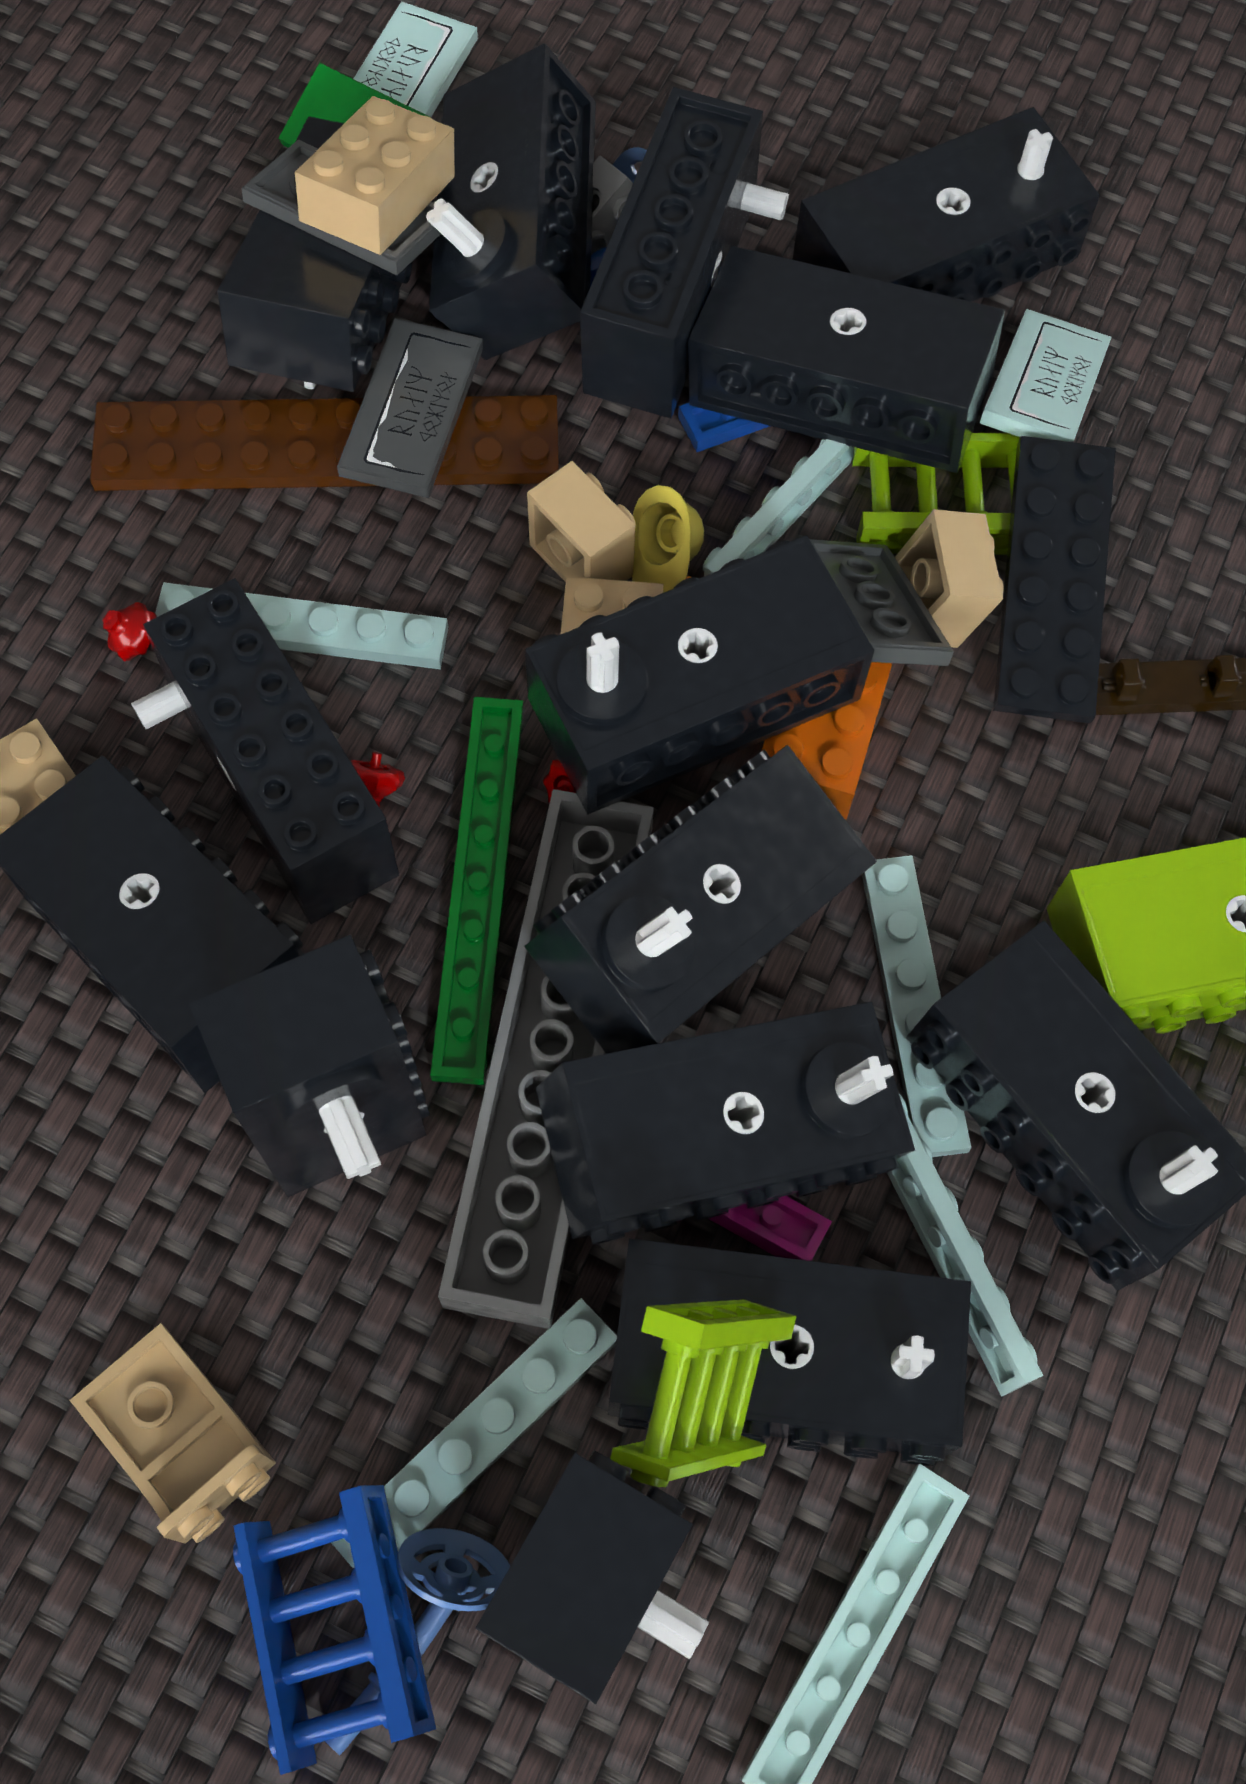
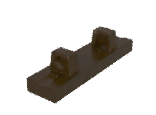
[1096,655,1246,715]

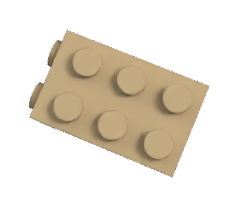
[70,1323,276,1544]

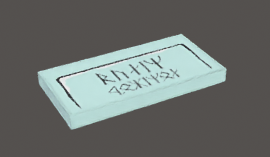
[353,1,478,117]
[980,309,1111,442]

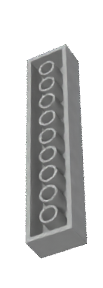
[438,789,654,1329]

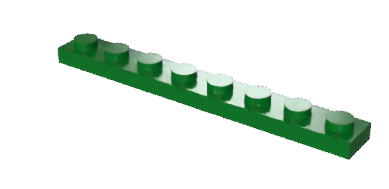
[430,697,524,1085]

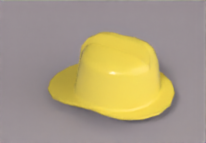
[632,485,704,593]

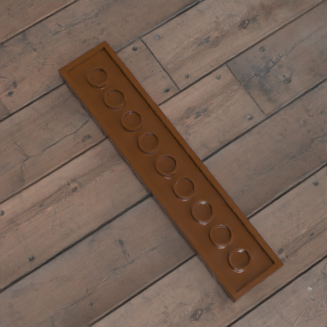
[90,395,559,491]

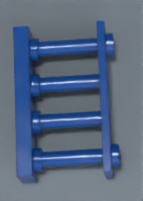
[233,1485,436,1775]

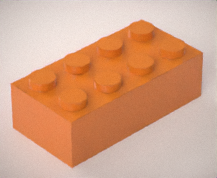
[762,662,892,820]

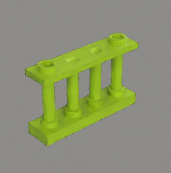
[852,433,1020,555]
[610,1299,796,1487]

